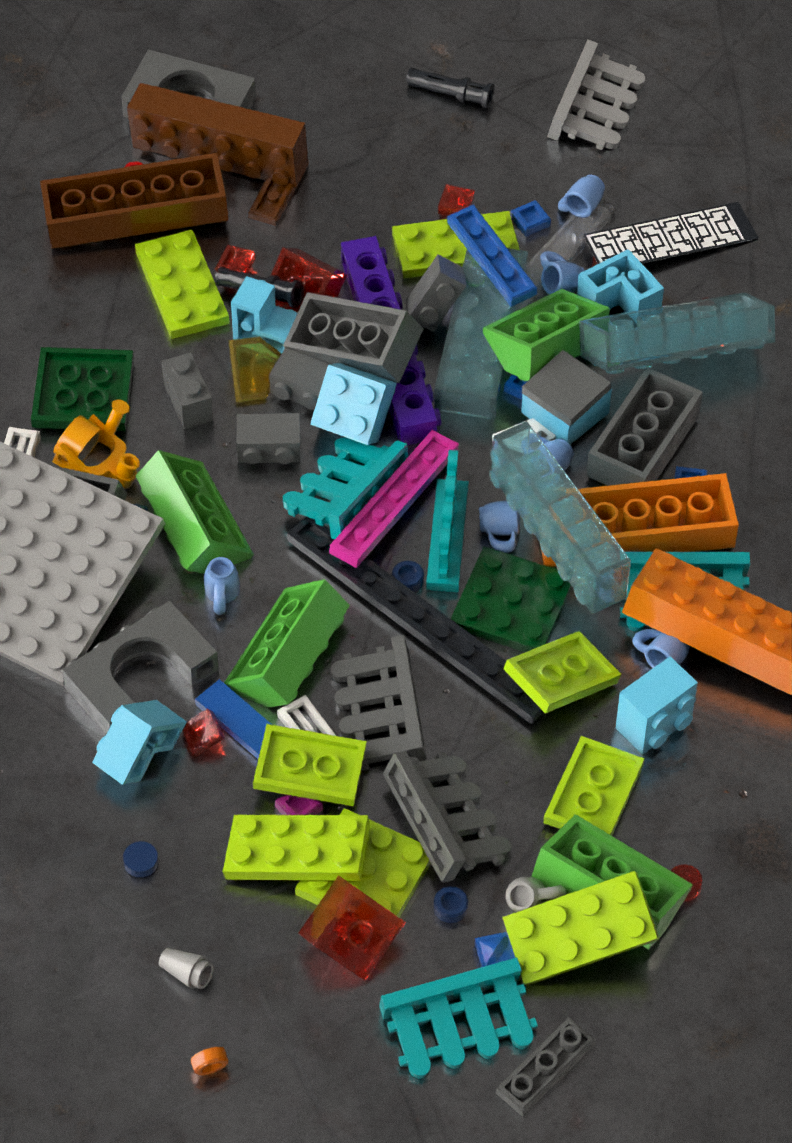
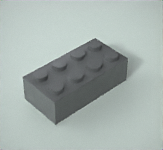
[283,292,423,383]
[586,367,703,486]

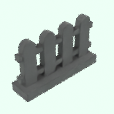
[330,635,427,771]
[383,751,512,882]

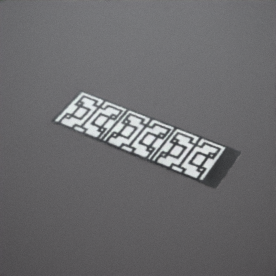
[583,202,759,264]

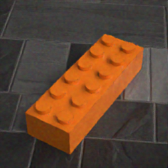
[534,473,739,567]
[622,548,792,695]

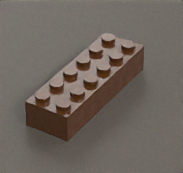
[127,83,309,188]
[40,153,229,249]

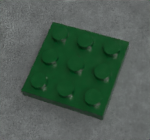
[31,347,134,431]
[450,546,575,652]

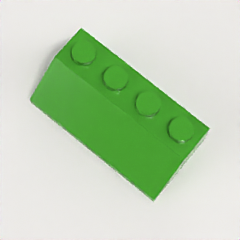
[483,289,610,381]
[135,450,254,574]
[224,579,350,708]
[531,814,693,950]

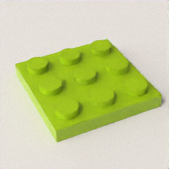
[295,808,431,937]

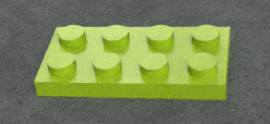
[392,211,521,279]
[135,229,229,339]
[222,815,370,881]
[502,871,660,986]

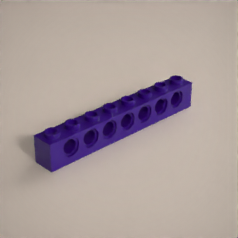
[341,236,442,446]

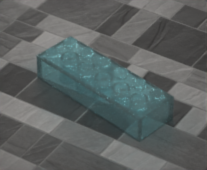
[434,248,528,420]
[579,293,775,374]
[489,421,631,614]

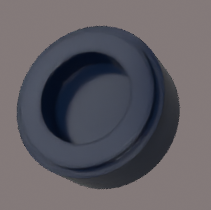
[392,561,424,592]
[123,841,158,878]
[433,886,469,923]

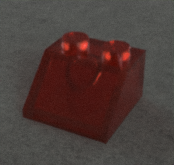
[270,247,347,313]
[298,875,406,981]

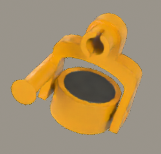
[52,399,140,489]

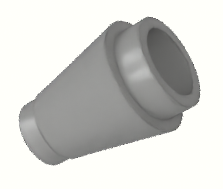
[159,948,214,989]

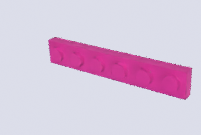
[329,430,459,568]

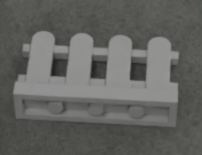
[547,40,646,150]

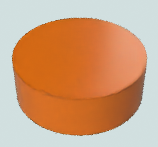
[190,1047,229,1075]

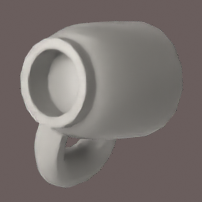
[505,876,566,912]

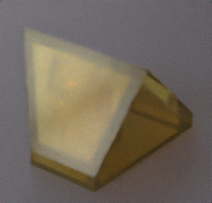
[228,336,282,402]

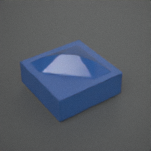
[474,932,515,967]

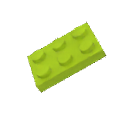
[503,631,621,713]
[253,724,367,806]
[543,736,644,836]

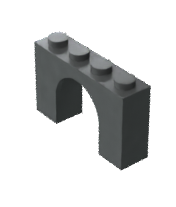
[121,49,256,118]
[62,600,219,734]

